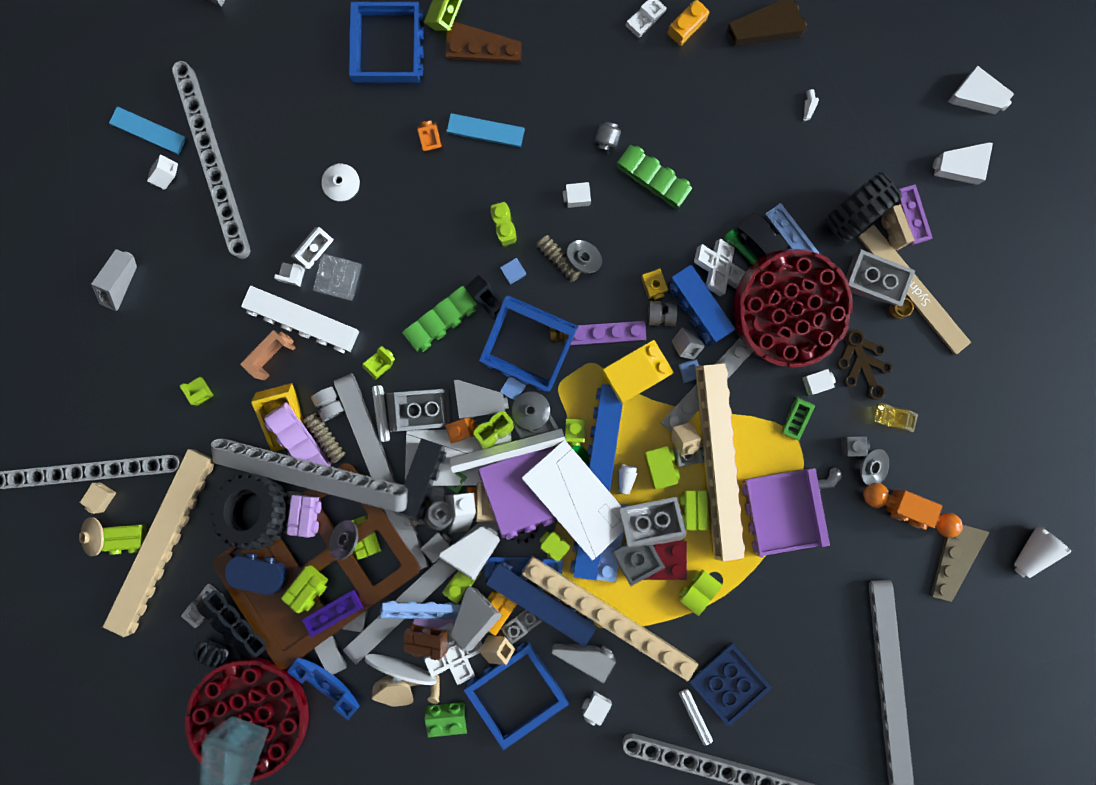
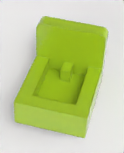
[362,346,395,380]

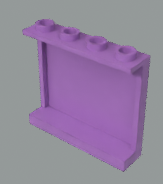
[478,447,557,539]
[741,468,830,558]

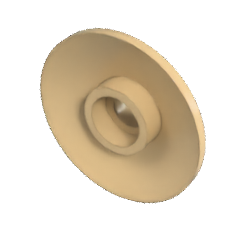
[79,517,104,556]

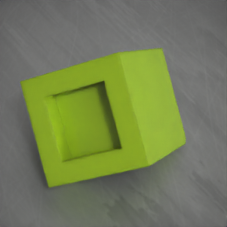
[180,377,213,406]

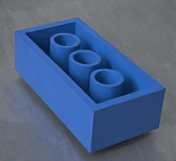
[668,265,735,346]

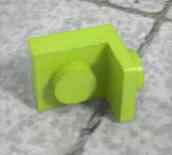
[565,419,585,446]

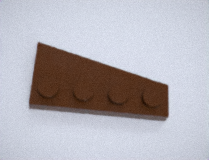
[446,21,522,63]

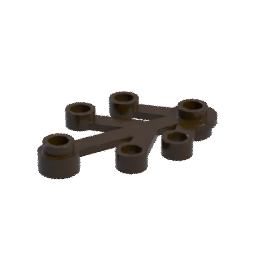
[837,329,893,400]

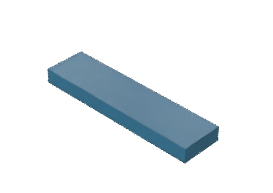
[109,107,187,155]
[447,114,525,148]

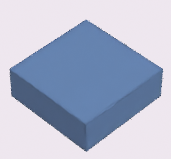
[501,258,527,285]
[678,359,699,383]
[500,376,526,401]

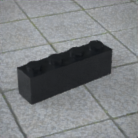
[394,438,447,522]

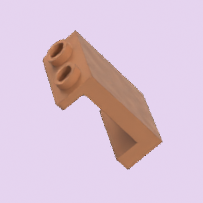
[240,330,296,381]

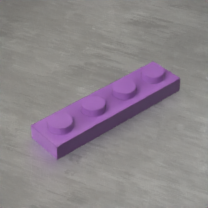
[570,321,646,346]

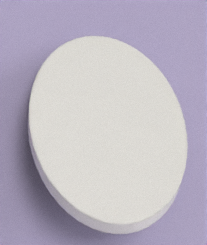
[365,654,437,685]

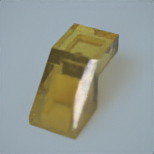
[875,403,918,432]

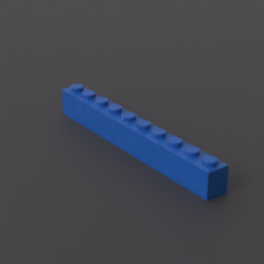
[570,384,623,580]

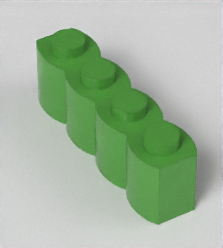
[616,145,692,210]
[402,286,478,352]

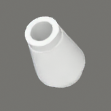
[618,465,638,494]

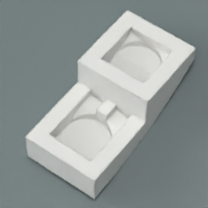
[625,0,667,38]

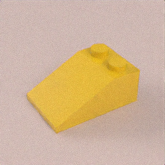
[602,340,674,404]
[251,383,305,452]

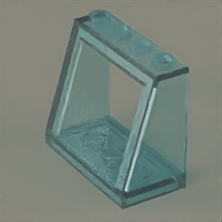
[202,716,269,785]

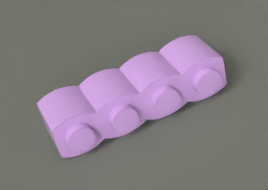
[264,402,331,466]

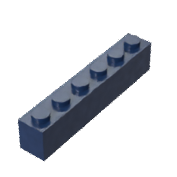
[485,561,597,647]

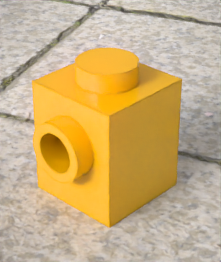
[641,269,668,301]

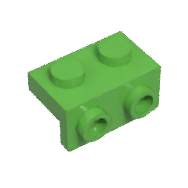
[425,702,467,737]

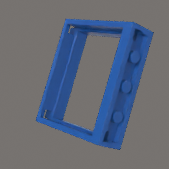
[349,2,424,83]
[479,295,579,392]
[464,643,569,750]

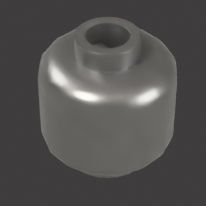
[594,121,621,151]

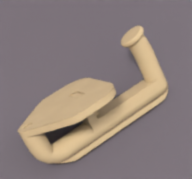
[372,671,439,707]

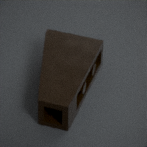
[726,0,807,47]

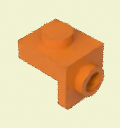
[445,417,478,444]

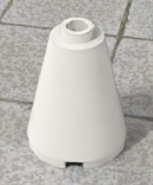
[1014,524,1071,578]

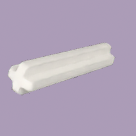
[372,385,390,442]
[679,689,712,745]

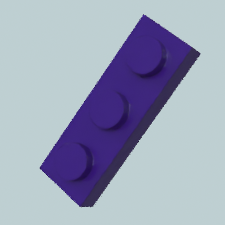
[302,590,363,637]

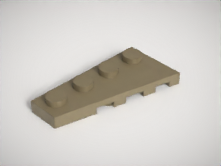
[930,524,990,602]

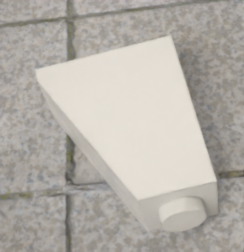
[948,66,1014,114]
[933,143,993,185]
[445,493,475,534]
[439,527,500,580]

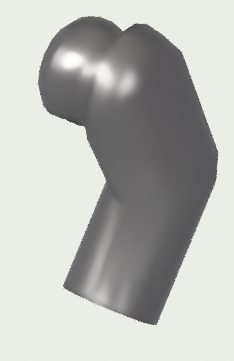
[818,467,842,489]

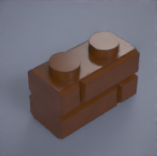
[404,624,449,660]

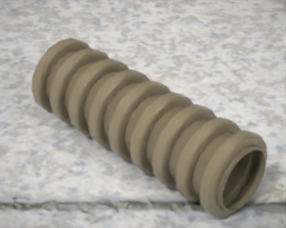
[536,235,582,282]
[303,412,346,463]

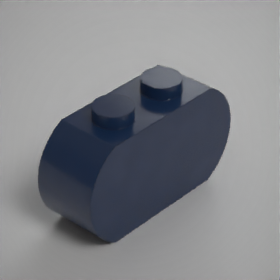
[225,552,288,595]

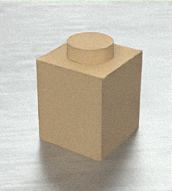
[671,422,701,456]
[80,483,116,514]
[479,635,515,665]

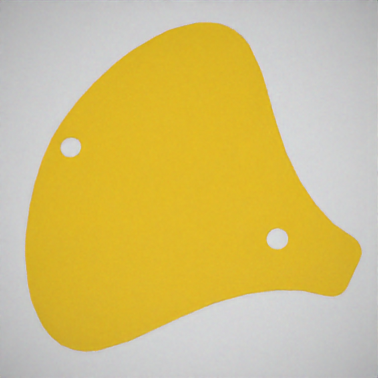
[546,363,804,628]

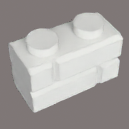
[291,227,333,269]

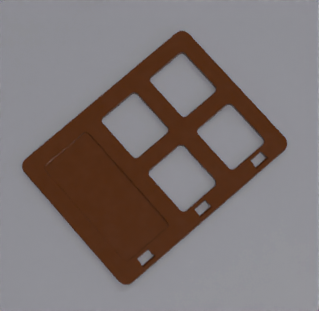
[212,464,420,669]

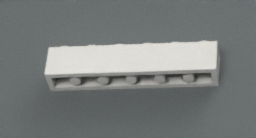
[241,286,359,353]

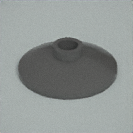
[566,240,602,273]
[512,392,550,430]
[860,449,889,486]
[329,520,358,560]

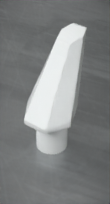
[803,90,819,121]

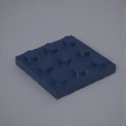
[689,642,772,727]

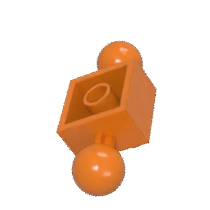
[863,483,963,538]

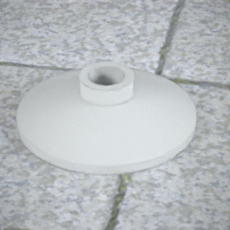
[322,164,359,201]

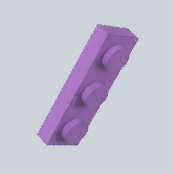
[898,184,933,245]

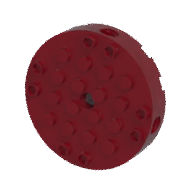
[733,249,853,368]
[185,657,309,782]

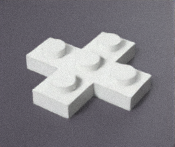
[694,239,745,296]
[423,623,483,685]

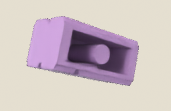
[286,494,321,537]

